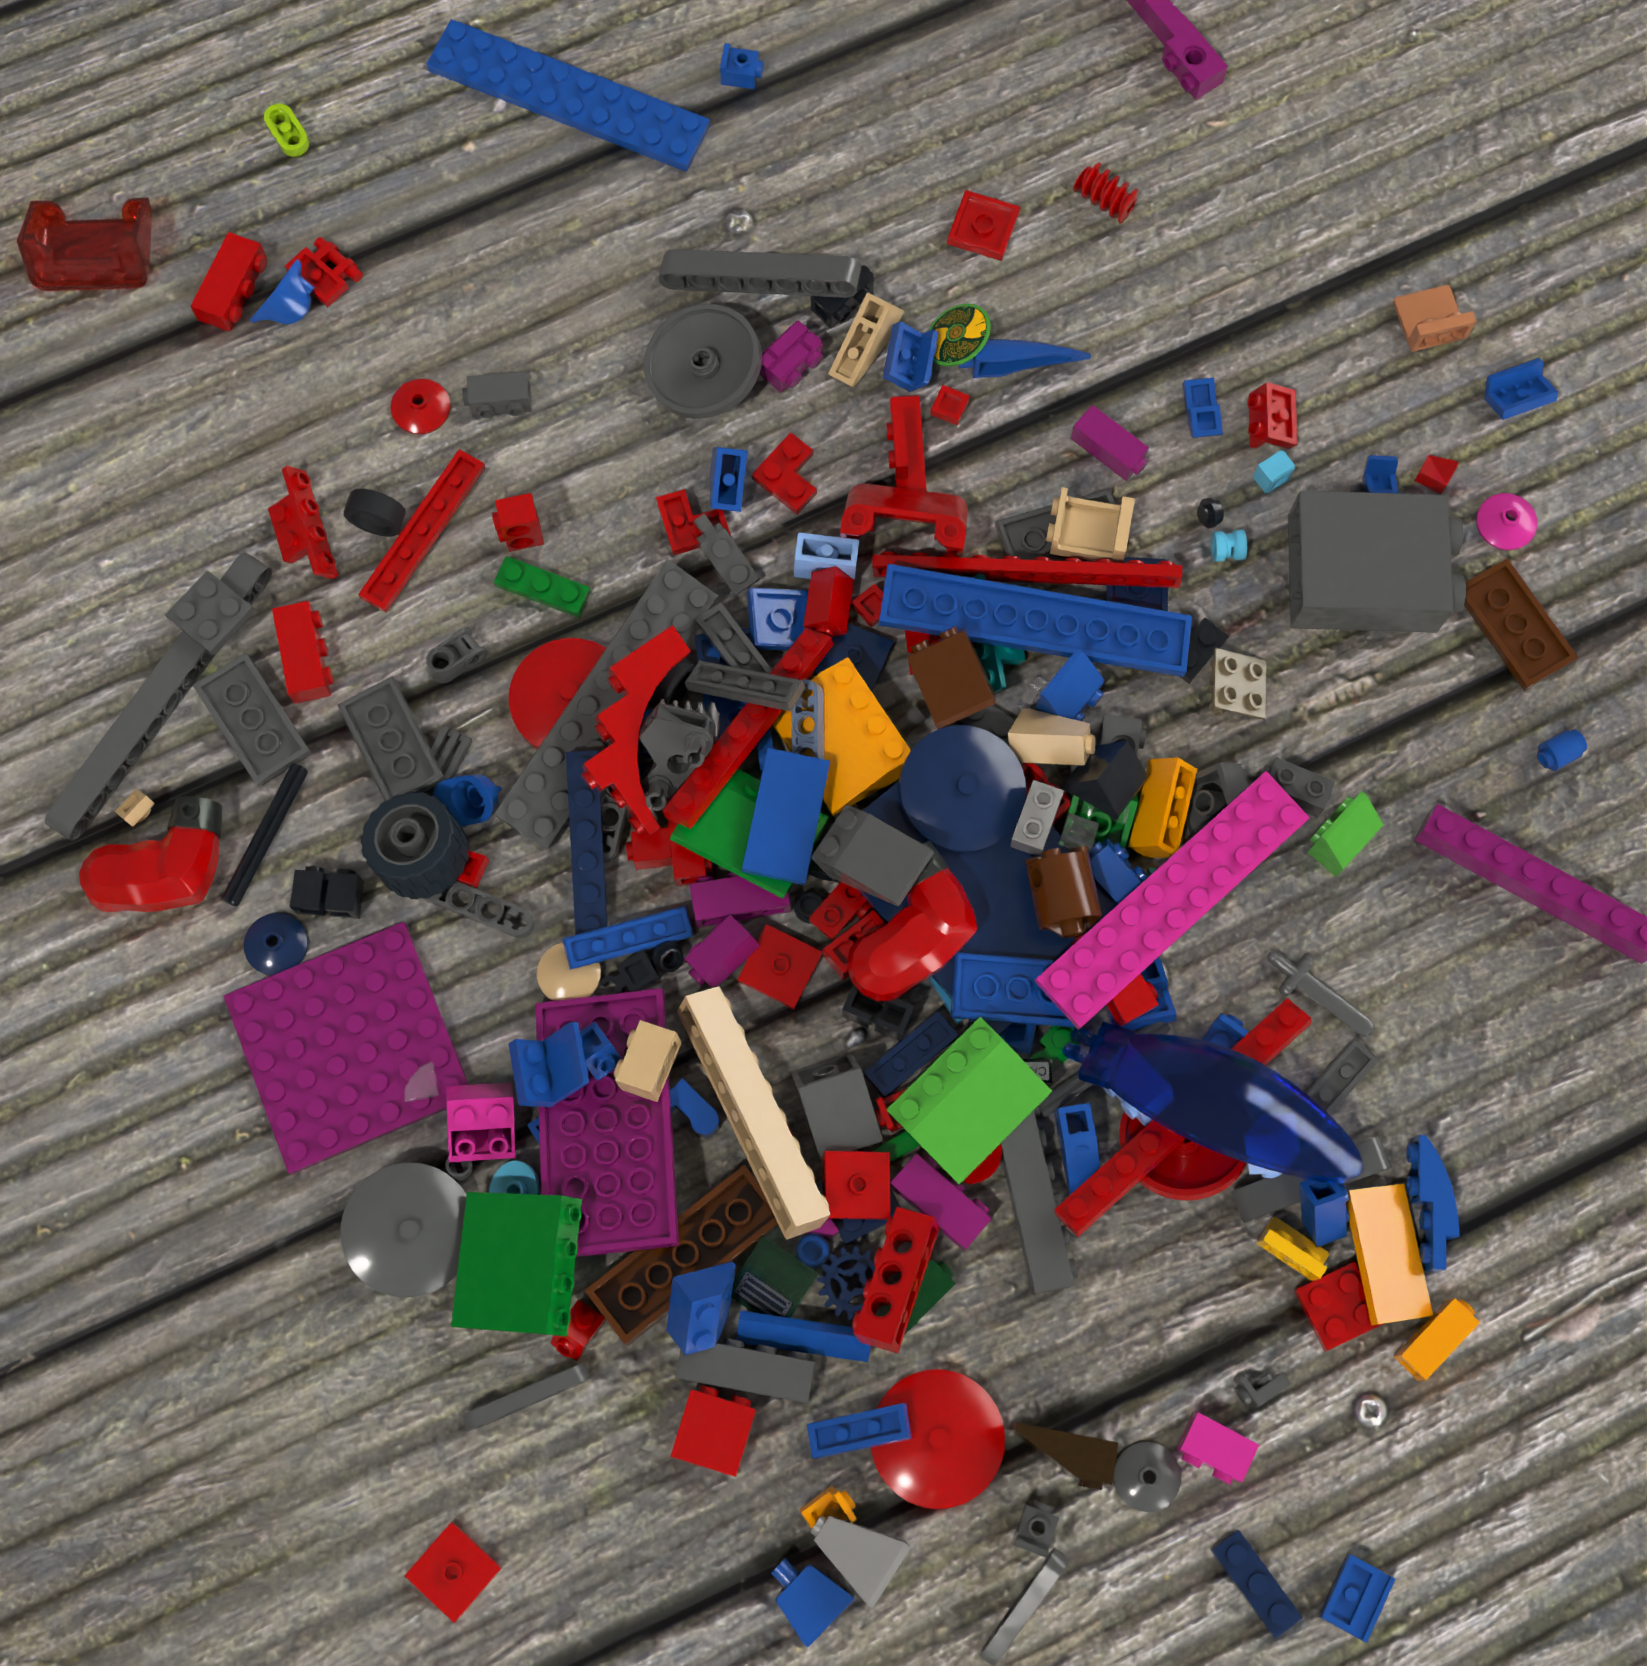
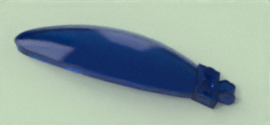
[1061,1022,1363,1183]

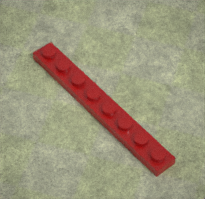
[662,627,834,829]

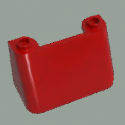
[840,483,968,557]

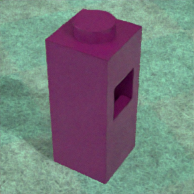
[1070,405,1149,481]

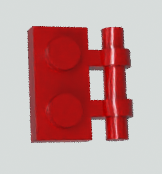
[285,237,363,308]

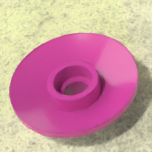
[1476,493,1537,551]

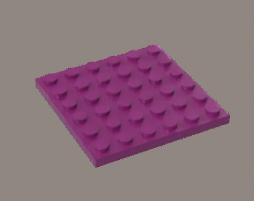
[223,922,469,1175]

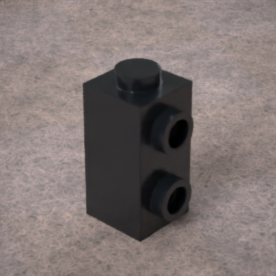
[811,265,874,329]

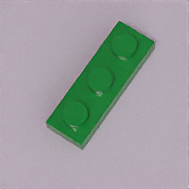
[494,556,591,618]

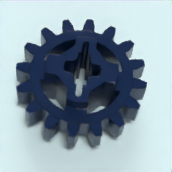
[817,1246,888,1320]

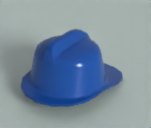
[433,774,502,826]

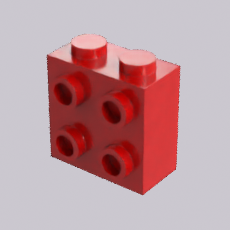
[670,1385,757,1477]

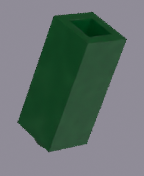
[876,1259,956,1334]

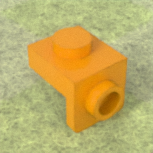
[799,1485,857,1530]

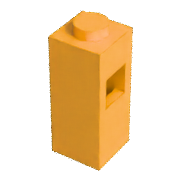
[1393,1298,1480,1381]

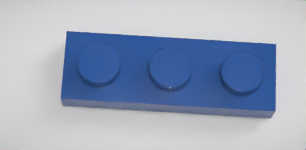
[807,1403,912,1459]

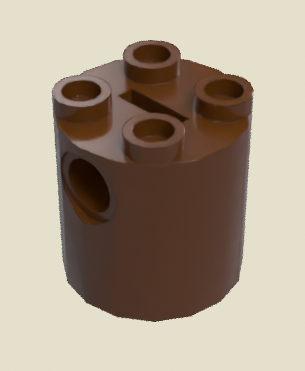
[1025,846,1102,939]

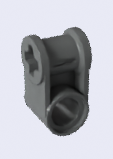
[426,627,488,683]

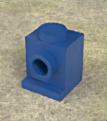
[720,43,764,89]

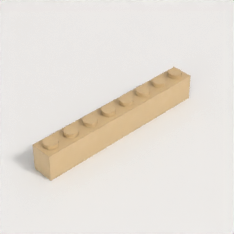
[677,986,831,1240]

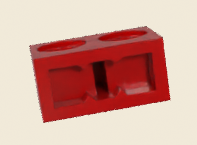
[492,493,545,552]
[823,910,886,981]

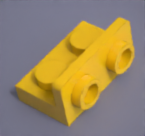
[1256,1217,1329,1281]

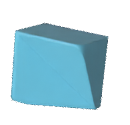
[1253,450,1295,494]

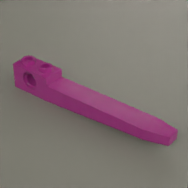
[1126,0,1228,100]

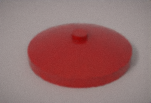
[508,638,606,749]
[1119,1074,1252,1201]
[871,1369,1005,1509]

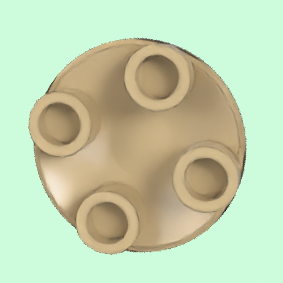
[537,943,601,1001]

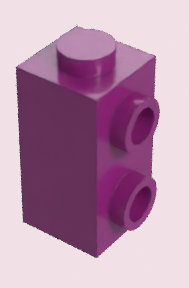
[684,915,759,988]

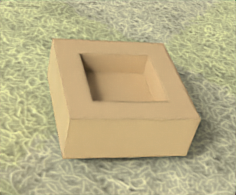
[114,789,155,827]

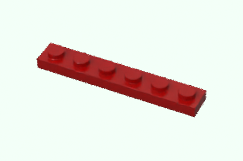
[358,449,486,613]

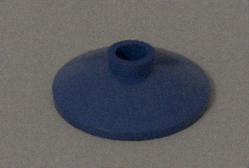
[244,913,308,976]

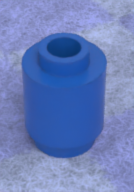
[1537,729,1587,771]

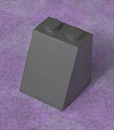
[790,1052,883,1161]

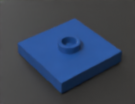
[747,588,808,651]

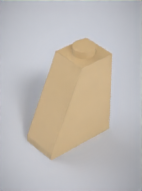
[1008,708,1095,765]

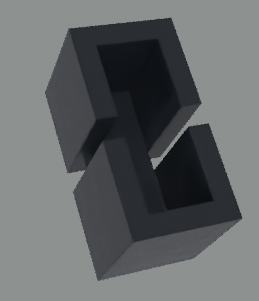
[289,866,365,919]
[842,984,915,1042]

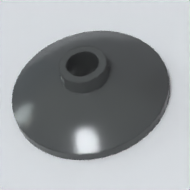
[1113,1442,1181,1512]

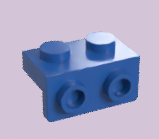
[882,321,938,392]
[1484,358,1558,420]

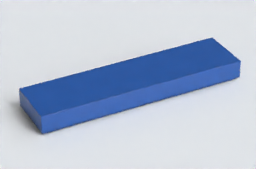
[561,906,694,970]
[736,1311,871,1362]

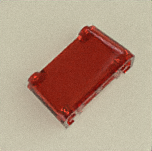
[17,197,152,291]

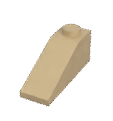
[828,292,904,387]

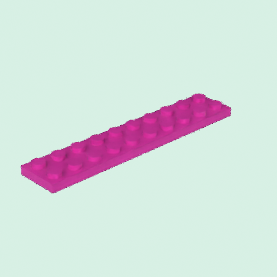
[1034,771,1310,1029]

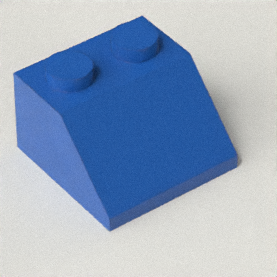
[1035,647,1105,721]
[666,1261,736,1355]

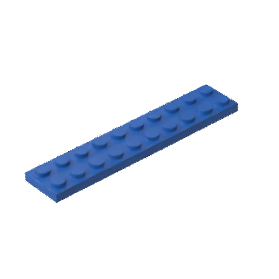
[426,19,710,172]
[878,564,1192,677]

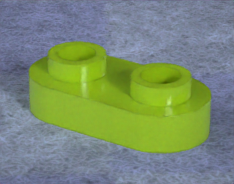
[264,103,309,157]

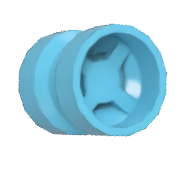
[1211,529,1247,562]

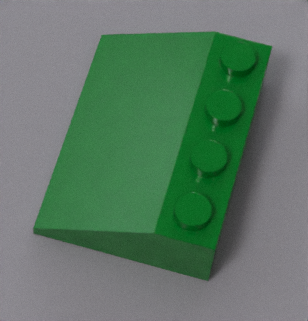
[670,769,829,899]

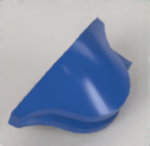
[250,259,315,324]

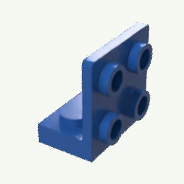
[508,1022,589,1107]

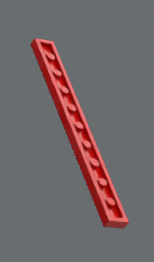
[872,551,1182,588]
[1054,998,1312,1237]

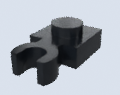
[600,950,661,994]

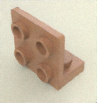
[1393,285,1477,352]

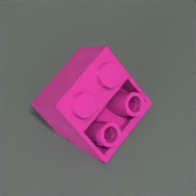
[446,1082,515,1162]

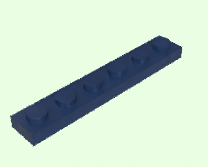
[566,750,608,935]

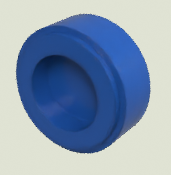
[796,1234,829,1268]

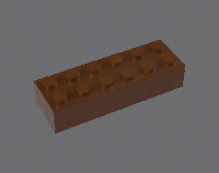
[585,1165,779,1346]

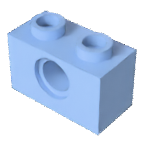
[794,533,859,584]

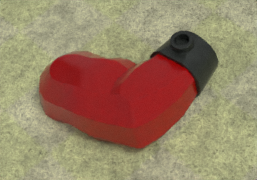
[79,796,223,912]
[847,841,977,1001]

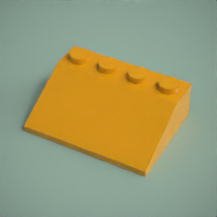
[772,657,911,816]

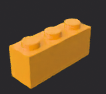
[1128,757,1197,858]

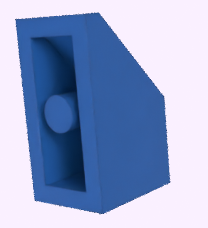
[709,447,747,512]

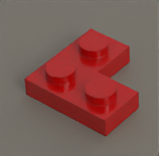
[752,432,817,515]
[656,489,731,556]

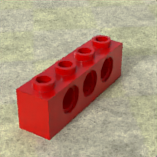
[852,1207,940,1354]

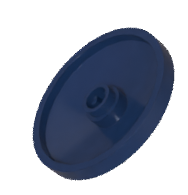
[898,725,1026,853]

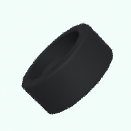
[343,488,406,537]
[648,659,696,708]

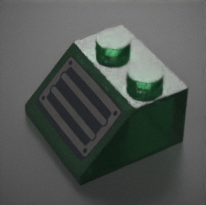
[731,1236,819,1318]

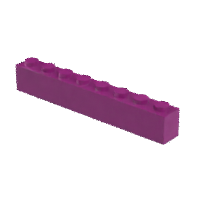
[1414,804,1647,964]

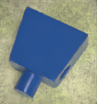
[771,1558,854,1648]

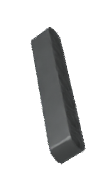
[658,249,861,298]

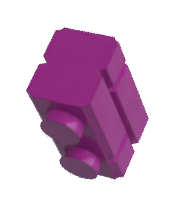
[759,320,823,393]

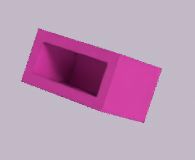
[1175,1412,1259,1485]

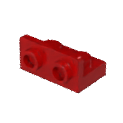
[1248,382,1297,449]

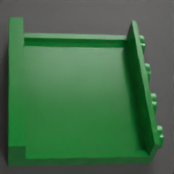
[451,1192,582,1337]

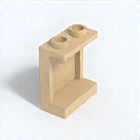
[1046,487,1135,563]

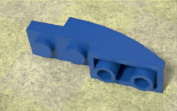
[1406,1135,1460,1272]

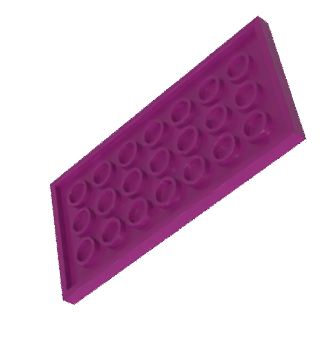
[535,988,679,1257]

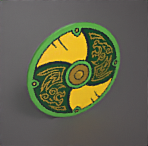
[929,304,991,367]

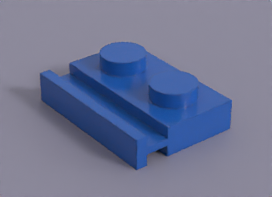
[1319,1553,1396,1643]

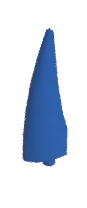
[958,339,1091,378]

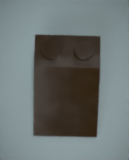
[1009,1423,1118,1490]

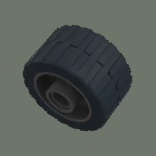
[361,792,469,899]

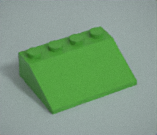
[887,1017,1053,1185]

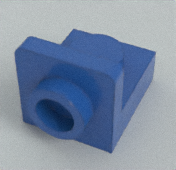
[1195,1013,1248,1063]
[580,1021,621,1081]

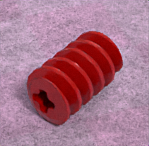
[1073,162,1139,224]

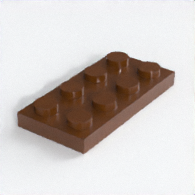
[1464,558,1578,691]

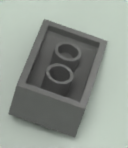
[811,805,934,907]

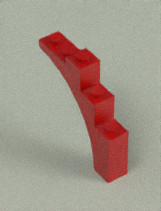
[581,625,691,837]

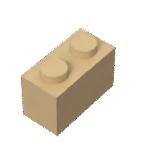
[614,1020,682,1102]

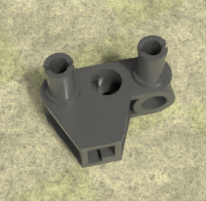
[639,703,716,811]

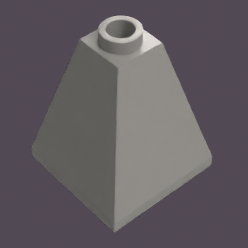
[810,1515,911,1608]

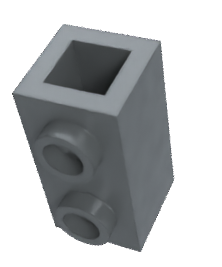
[462,371,532,418]
[1260,757,1335,818]

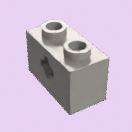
[1010,780,1064,857]

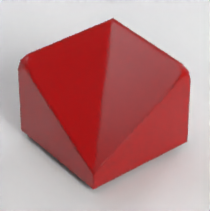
[1414,455,1459,495]

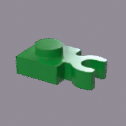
[1030,1026,1084,1069]

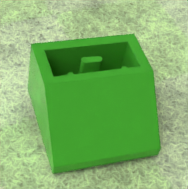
[1307,791,1384,877]

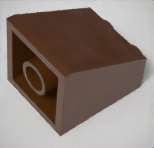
[907,626,996,730]

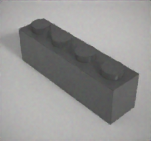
[675,1338,815,1404]

